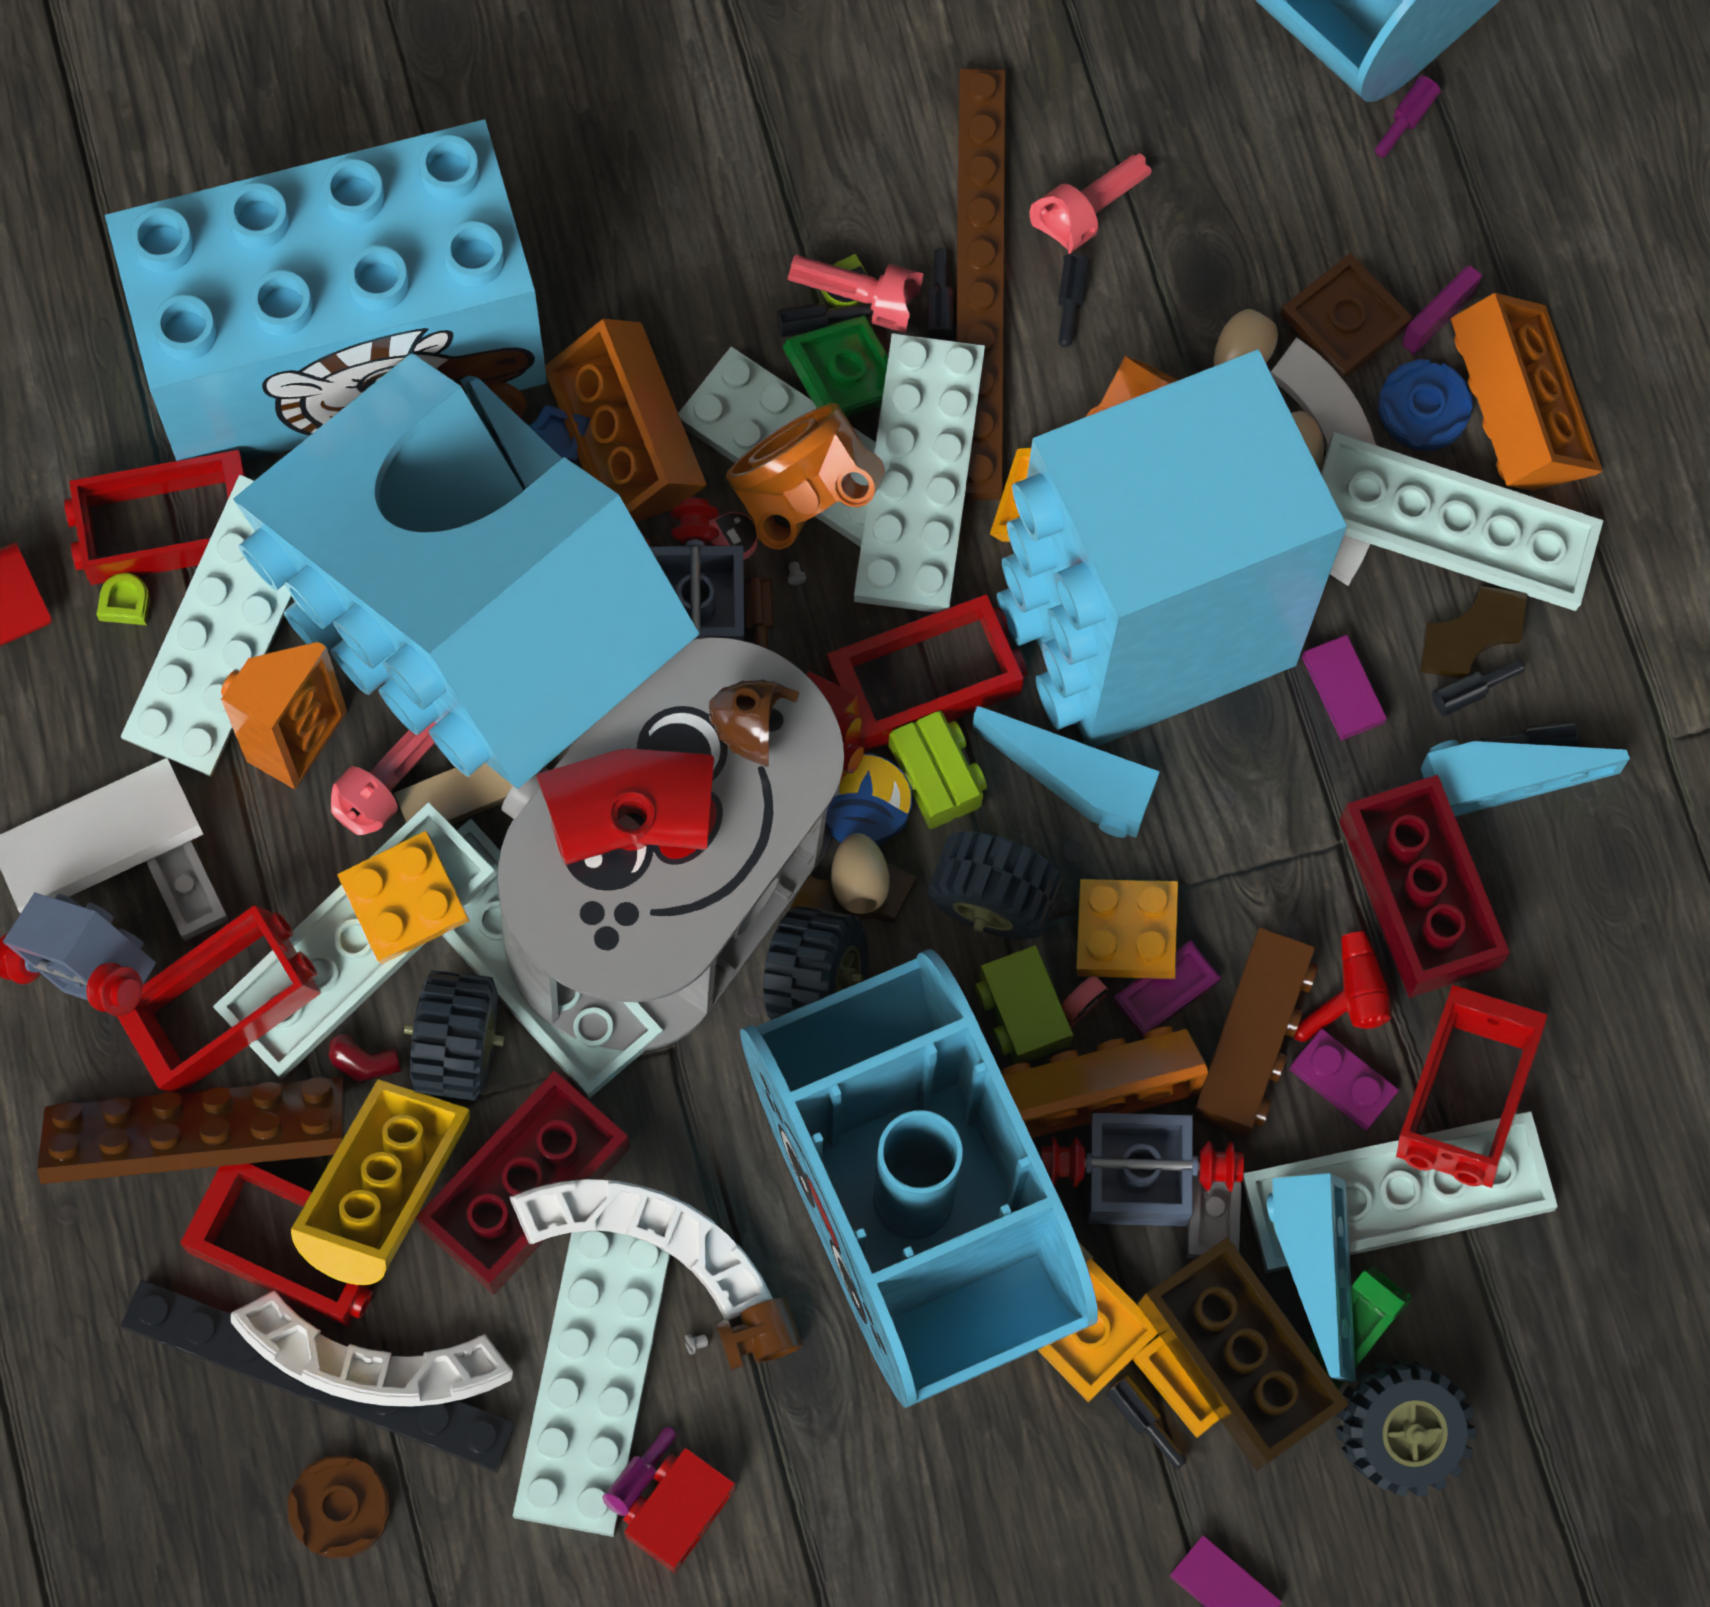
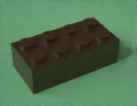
[1138,1237,1349,1471]

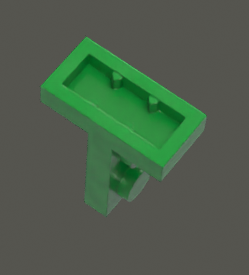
[1307,1266,1414,1390]

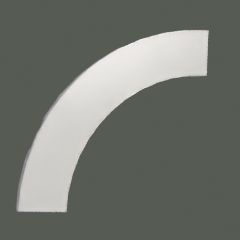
[1271,337,1376,586]
[509,1179,773,1320]
[231,1290,513,1407]

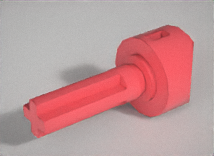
[1029,153,1152,254]
[788,255,924,333]
[331,722,436,835]

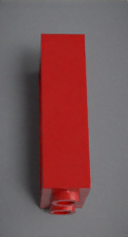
[64,450,247,585]
[826,594,1028,753]
[117,905,322,1093]
[1396,985,1548,1188]
[180,1163,373,1328]

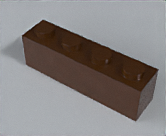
[1192,927,1319,1139]

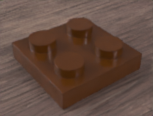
[1280,253,1413,379]

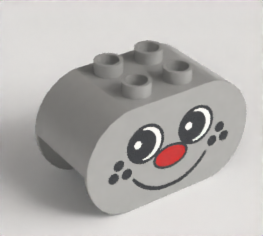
[498,638,844,1051]

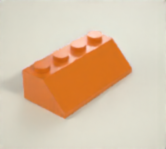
[1450,293,1603,491]
[545,319,707,523]
[221,642,347,790]
[1001,1026,1208,1139]

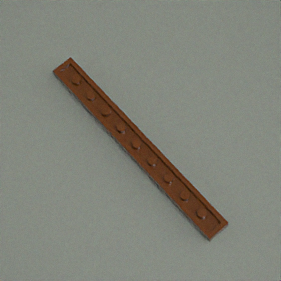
[956,69,1005,500]

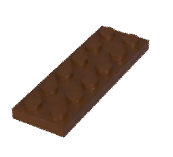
[37,1077,345,1184]

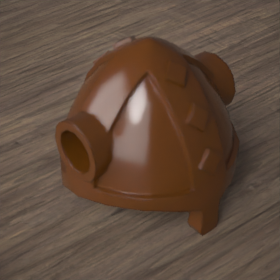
[709,679,800,767]

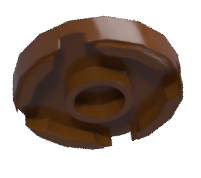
[288,1455,390,1559]

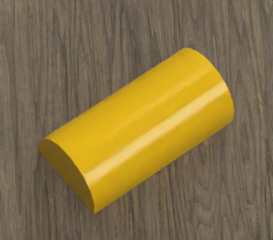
[291,1079,470,1285]

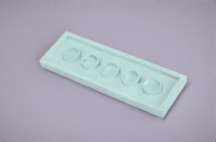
[854,334,985,613]
[678,347,876,547]
[1320,432,1603,611]
[121,475,292,777]
[213,802,497,1079]
[442,819,663,1099]
[1242,1112,1558,1274]
[513,1231,670,1537]

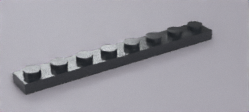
[121,1280,516,1473]

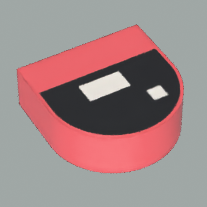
[709,512,758,560]
[1061,976,1108,1028]

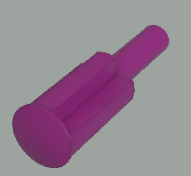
[1375,76,1441,158]
[602,1427,677,1516]

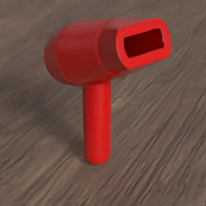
[1294,931,1391,1042]

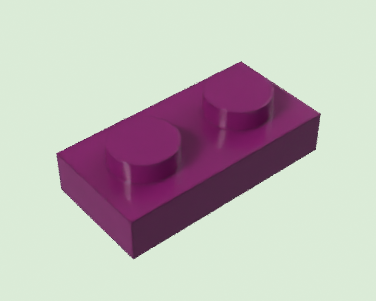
[1289,1028,1399,1131]

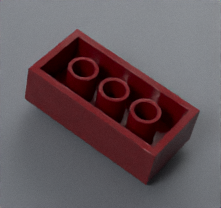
[1339,774,1510,998]
[416,1070,630,1295]

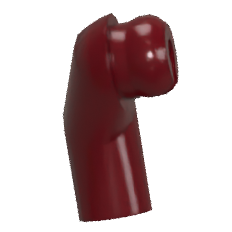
[328,1034,401,1082]

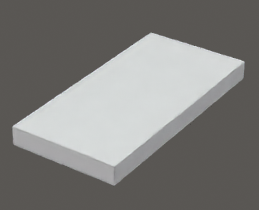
[0,758,203,914]

